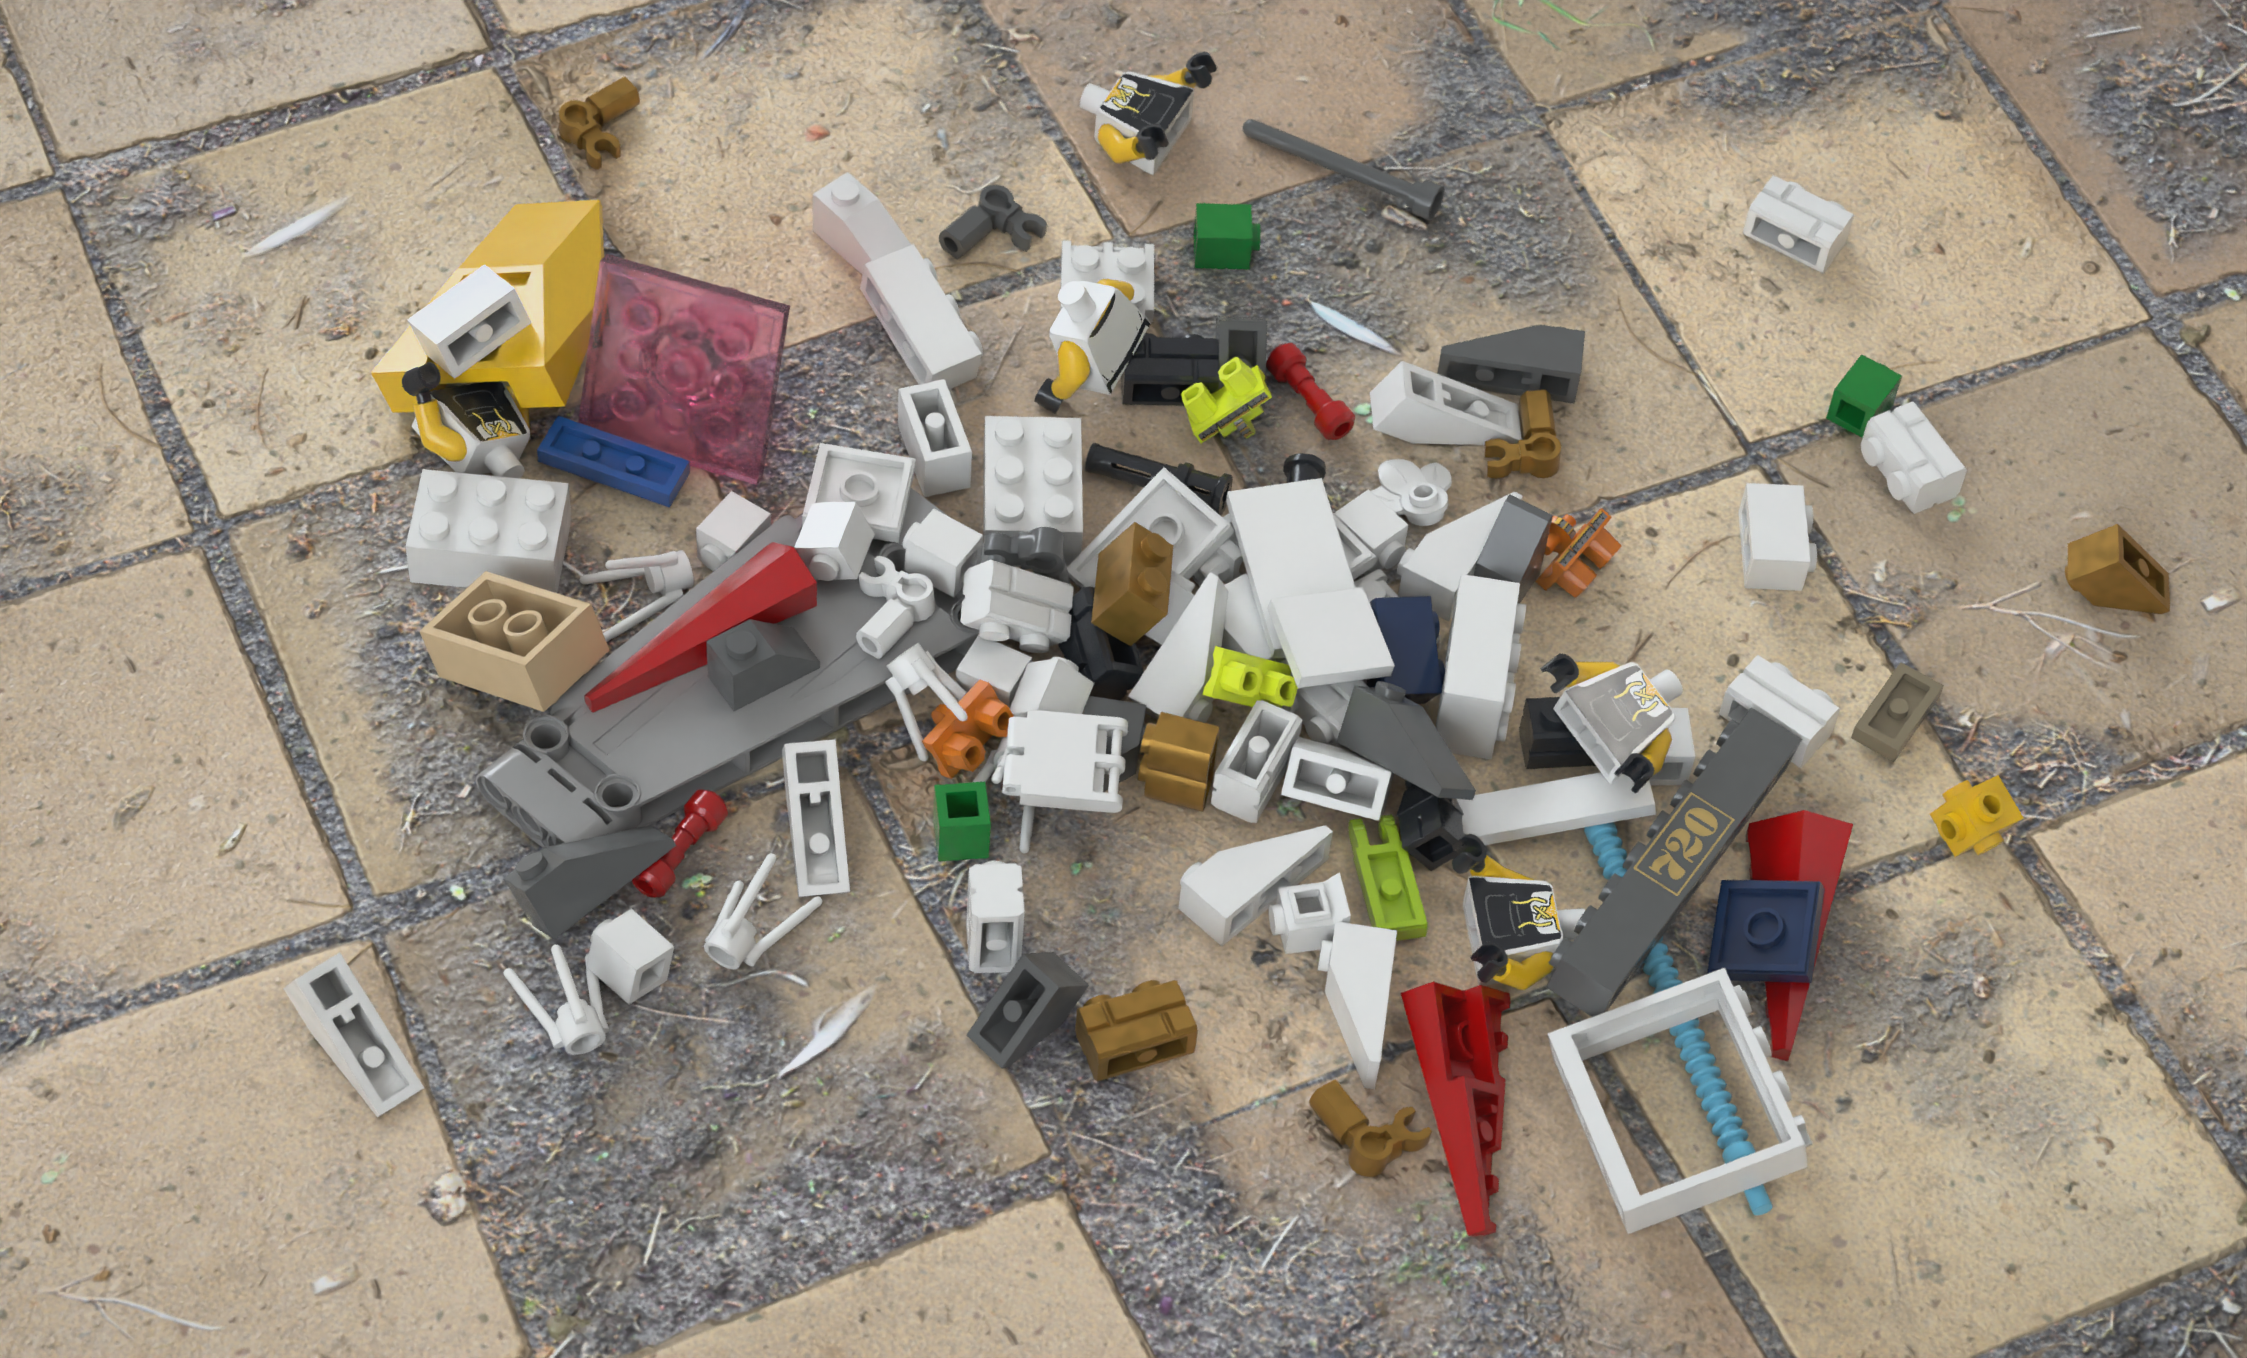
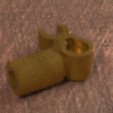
[559,76,640,170]
[1484,390,1561,479]
[1309,1079,1432,1177]

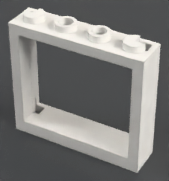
[1548,968,1812,1234]

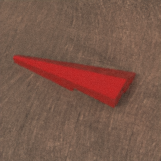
[584,542,817,713]
[1745,810,1853,1062]
[1400,981,1511,1236]

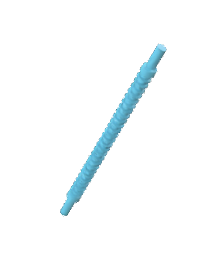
[1584,822,1773,1215]

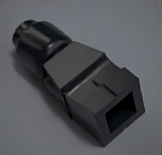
[1397,779,1466,871]

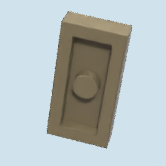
[1851,662,1944,762]

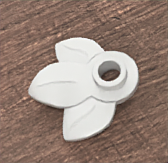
[1371,459,1452,526]

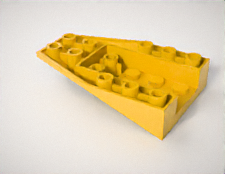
[371,200,606,413]

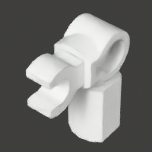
[856,556,935,659]

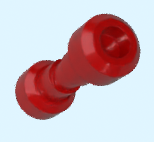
[1266,343,1355,440]
[632,789,728,898]

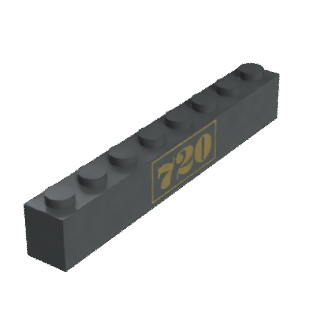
[1547,707,1802,1017]

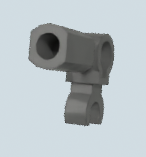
[939,185,1047,259]
[984,527,1071,584]

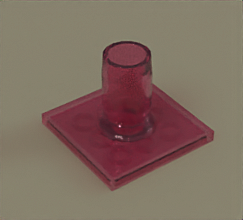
[578,254,790,485]

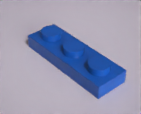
[537,416,690,508]

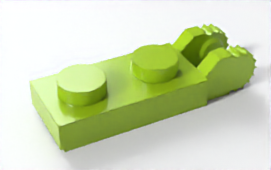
[1348,814,1428,941]

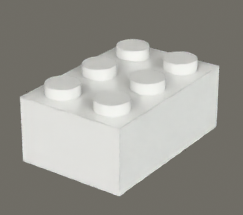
[983,416,1083,567]
[406,469,571,593]
[1436,574,1526,760]

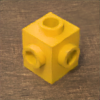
[1930,775,2024,857]

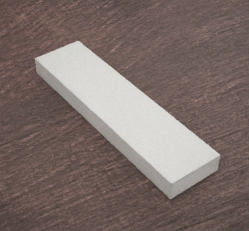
[1457,772,1656,845]

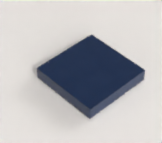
[1707,880,1825,983]

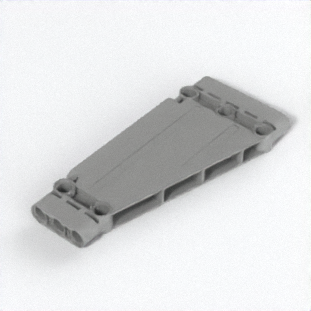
[476,488,1015,848]

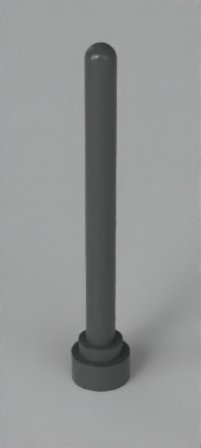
[1243,119,1445,220]

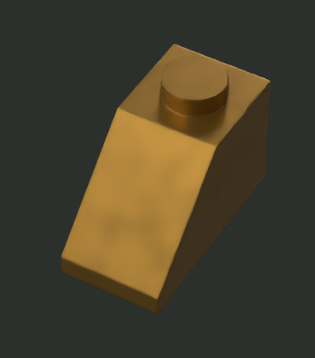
[2065,524,2170,614]

